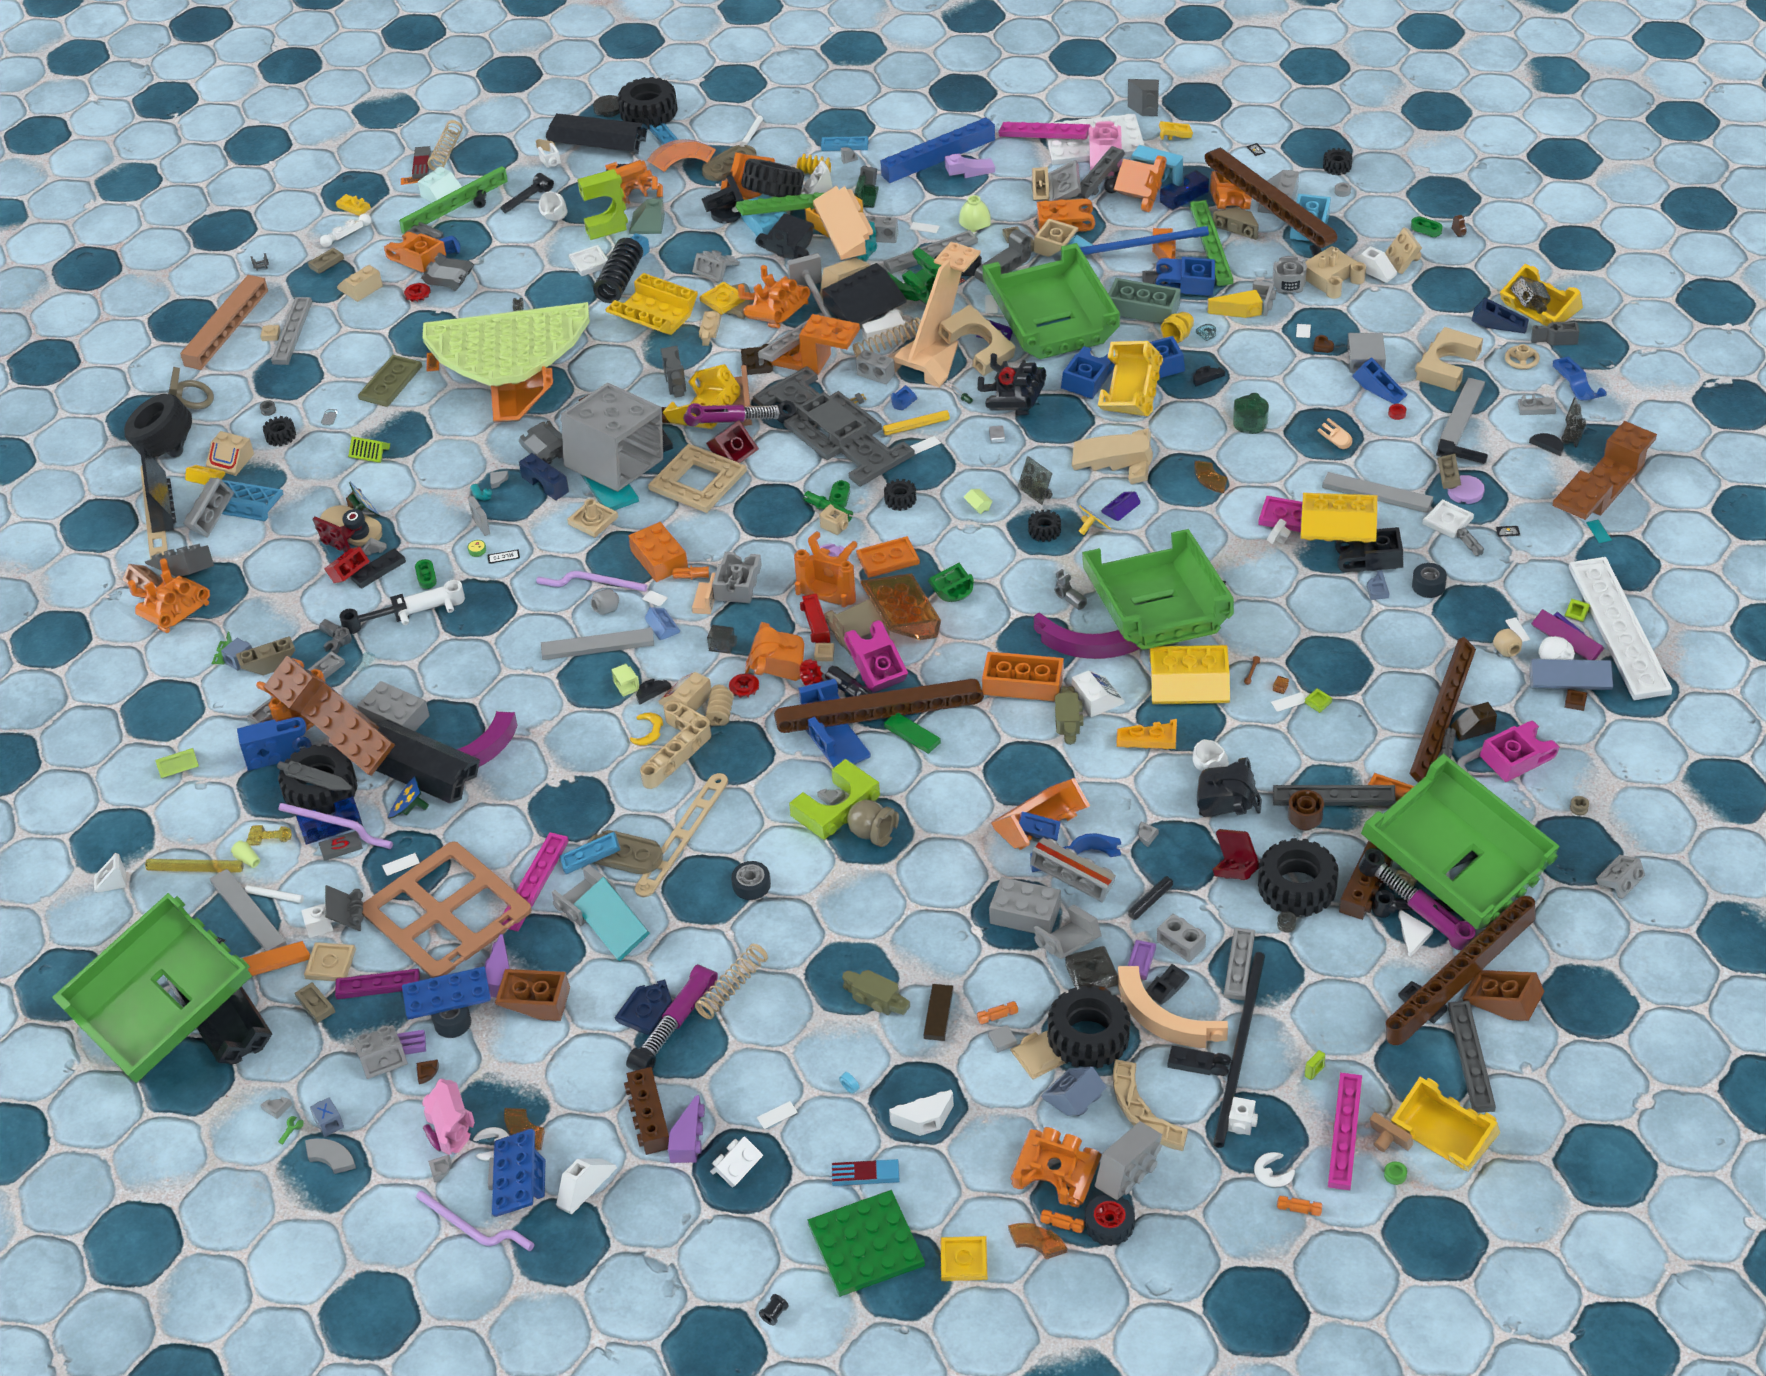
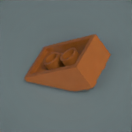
[495,969,570,1021]
[1462,970,1544,1021]

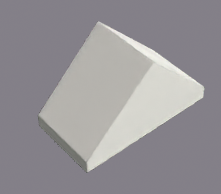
[94,853,126,893]

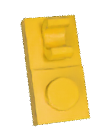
[1159,121,1193,140]
[336,194,371,216]

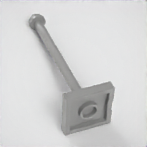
[787,253,837,334]

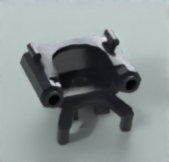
[977,353,1047,415]

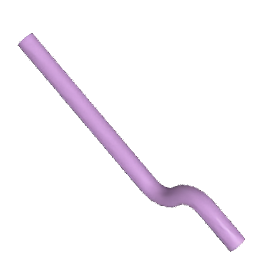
[537,571,647,592]
[279,803,393,849]
[416,1191,534,1251]

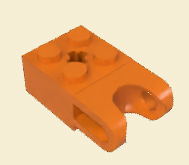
[1210,171,1252,210]
[1037,199,1095,232]
[384,232,446,273]

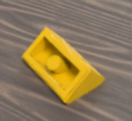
[185,465,226,485]

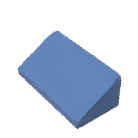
[645,607,680,640]

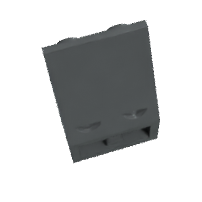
[145,543,214,577]

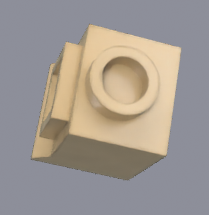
[819,504,849,535]

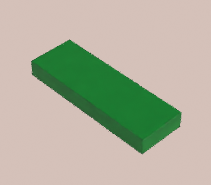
[884,713,941,754]

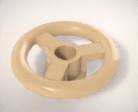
[1505,344,1540,369]

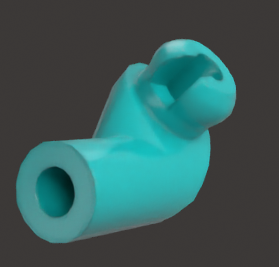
[470,484,492,501]

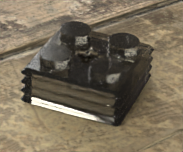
[1065,946,1118,989]

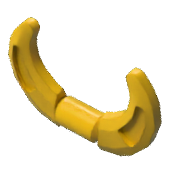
[630,712,663,746]

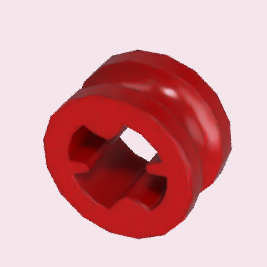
[999,367,1016,385]

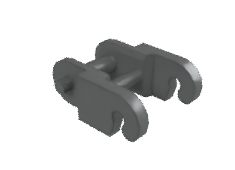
[250,253,269,271]

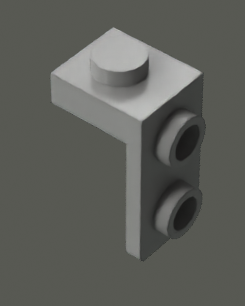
[1253,280,1276,316]

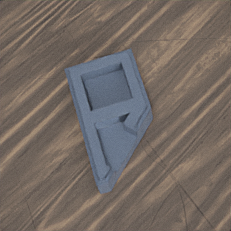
[1367,570,1390,600]

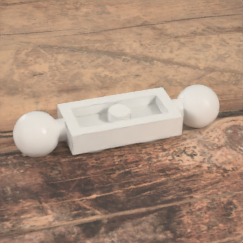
[320,213,371,247]

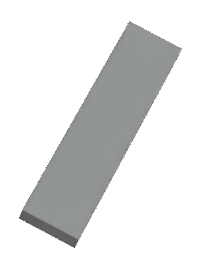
[1224,927,1255,1001]

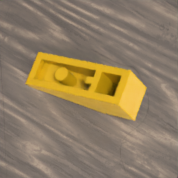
[1207,290,1263,318]

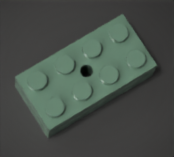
[1108,278,1181,324]

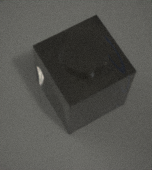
[707,625,737,654]

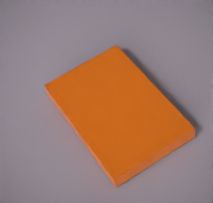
[856,536,920,578]

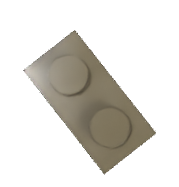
[308,248,344,274]
[294,982,335,1023]

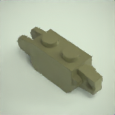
[1055,686,1083,745]
[842,970,910,1015]

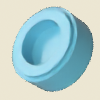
[839,1072,860,1094]

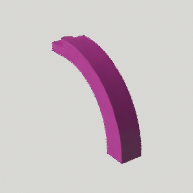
[1034,612,1141,659]
[457,711,518,767]

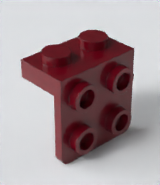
[1212,829,1259,881]

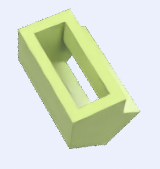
[964,489,992,514]

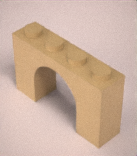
[938,304,1016,376]
[1415,327,1483,392]

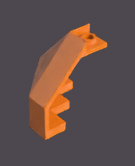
[491,366,553,422]

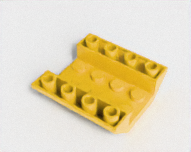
[605,273,698,335]
[1301,493,1378,543]
[1149,645,1230,704]

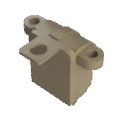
[824,599,892,655]

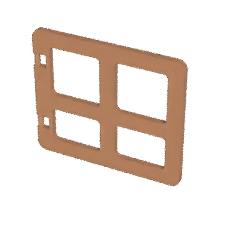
[362,841,532,978]

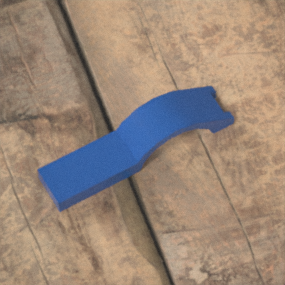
[1553,356,1607,401]
[1030,833,1121,873]

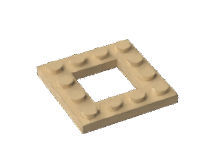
[648,443,747,513]

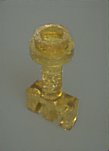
[246,825,292,846]

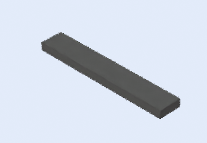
[1273,785,1396,806]
[1447,1001,1496,1113]

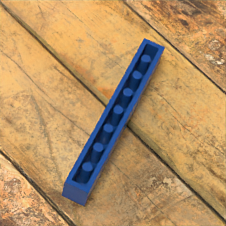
[880,117,995,183]

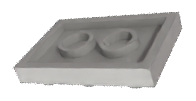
[1048,160,1081,201]

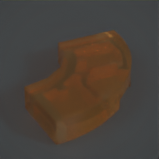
[1194,461,1227,493]
[504,1108,545,1150]
[1008,1223,1067,1259]

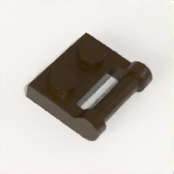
[741,344,773,375]

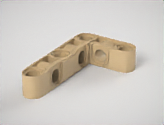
[640,700,711,789]

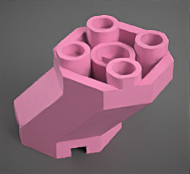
[1089,121,1122,176]
[422,1079,475,1155]

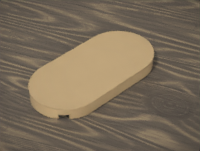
[320,505,382,547]

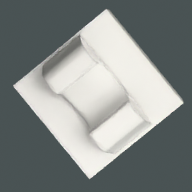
[1267,518,1291,544]

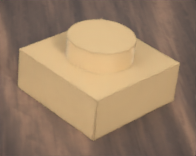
[260,325,281,341]

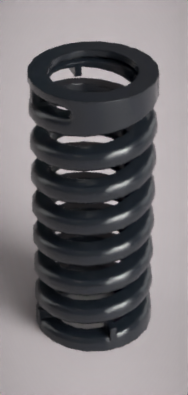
[593,238,643,303]

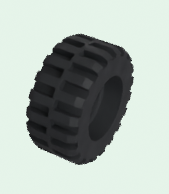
[618,77,678,129]
[741,159,805,197]
[278,744,358,815]
[1258,838,1339,917]
[1047,986,1130,1069]

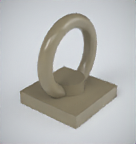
[168,367,214,409]

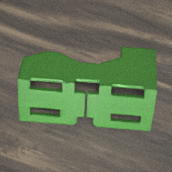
[211,631,232,665]

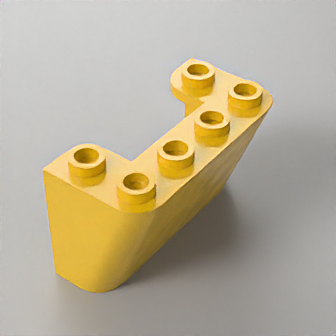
[1500,264,1583,326]
[1098,341,1163,416]
[663,364,741,429]
[1391,1077,1500,1172]

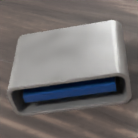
[989,425,1005,443]

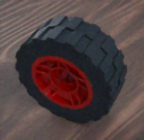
[1085,1193,1135,1246]

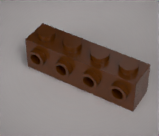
[1339,841,1393,920]
[624,1067,669,1155]

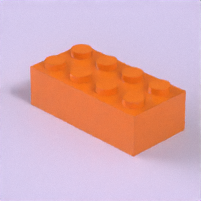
[982,652,1064,701]

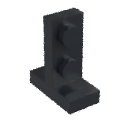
[701,175,744,212]

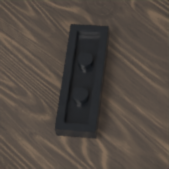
[350,548,406,589]

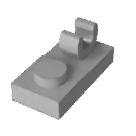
[1518,395,1556,415]

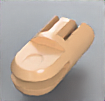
[1317,418,1352,449]

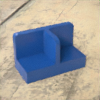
[798,679,840,704]

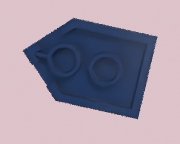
[614,979,672,1035]

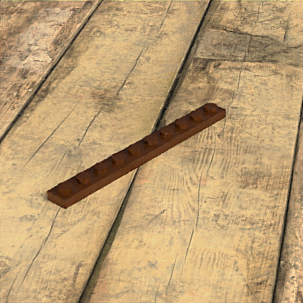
[1409,637,1476,783]

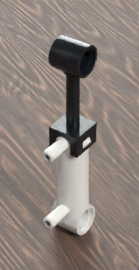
[339,580,465,634]

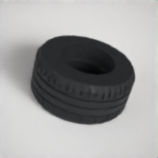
[124,393,192,457]

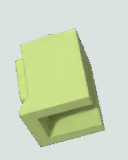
[611,664,639,697]

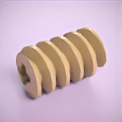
[705,684,734,726]

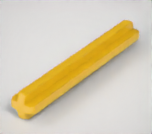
[883,410,950,436]

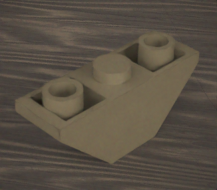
[1213,207,1259,240]
[236,636,296,676]

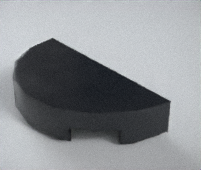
[1193,365,1225,387]
[1529,433,1564,456]
[636,679,672,705]

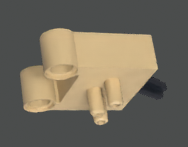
[1305,243,1366,299]

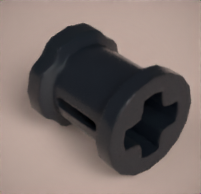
[759,1294,789,1326]

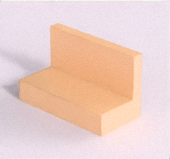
[692,573,716,614]

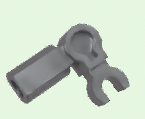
[1054,569,1087,610]
[319,619,352,654]

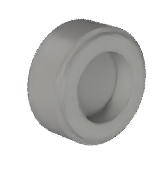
[1335,182,1351,197]

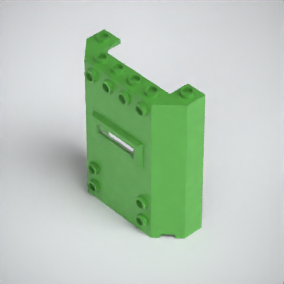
[983,243,1120,359]
[1082,529,1234,650]
[1361,753,1560,929]
[52,893,252,1083]

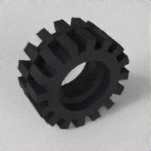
[1323,148,1353,175]
[263,416,296,447]
[884,479,917,511]
[1028,509,1061,542]

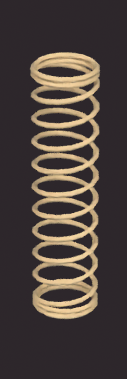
[428,120,463,171]
[852,317,921,358]
[695,943,768,1019]

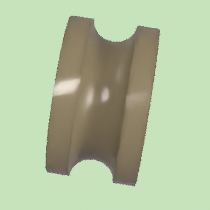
[1570,796,1589,816]

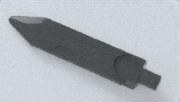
[277,761,352,791]

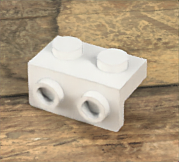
[710,1136,763,1188]

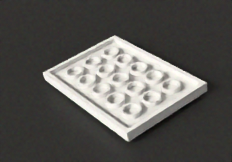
[1046,114,1145,165]

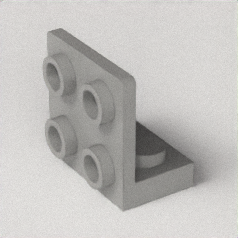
[692,250,740,282]
[353,1025,408,1079]

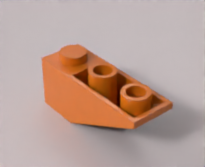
[1152,228,1176,268]

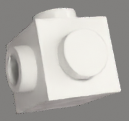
[301,904,335,938]
[1228,1097,1258,1135]

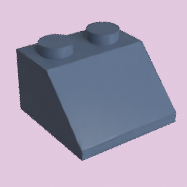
[1041,1066,1107,1116]

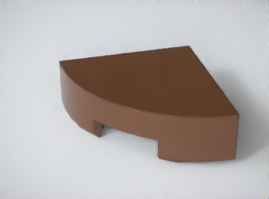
[416,1059,439,1084]

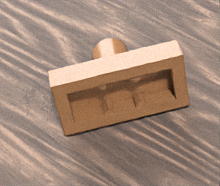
[1370,1112,1413,1152]

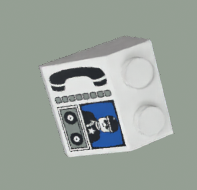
[1072,670,1125,717]

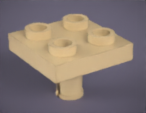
[1385,227,1422,274]
[567,499,618,538]

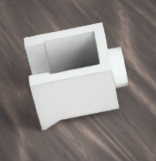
[538,143,561,168]

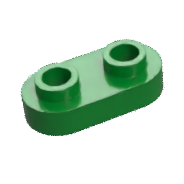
[1411,216,1443,237]
[829,480,850,508]
[415,559,437,589]

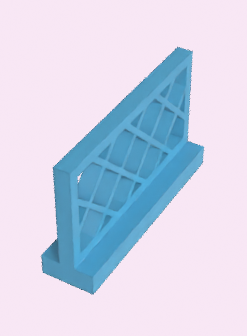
[199,480,284,521]

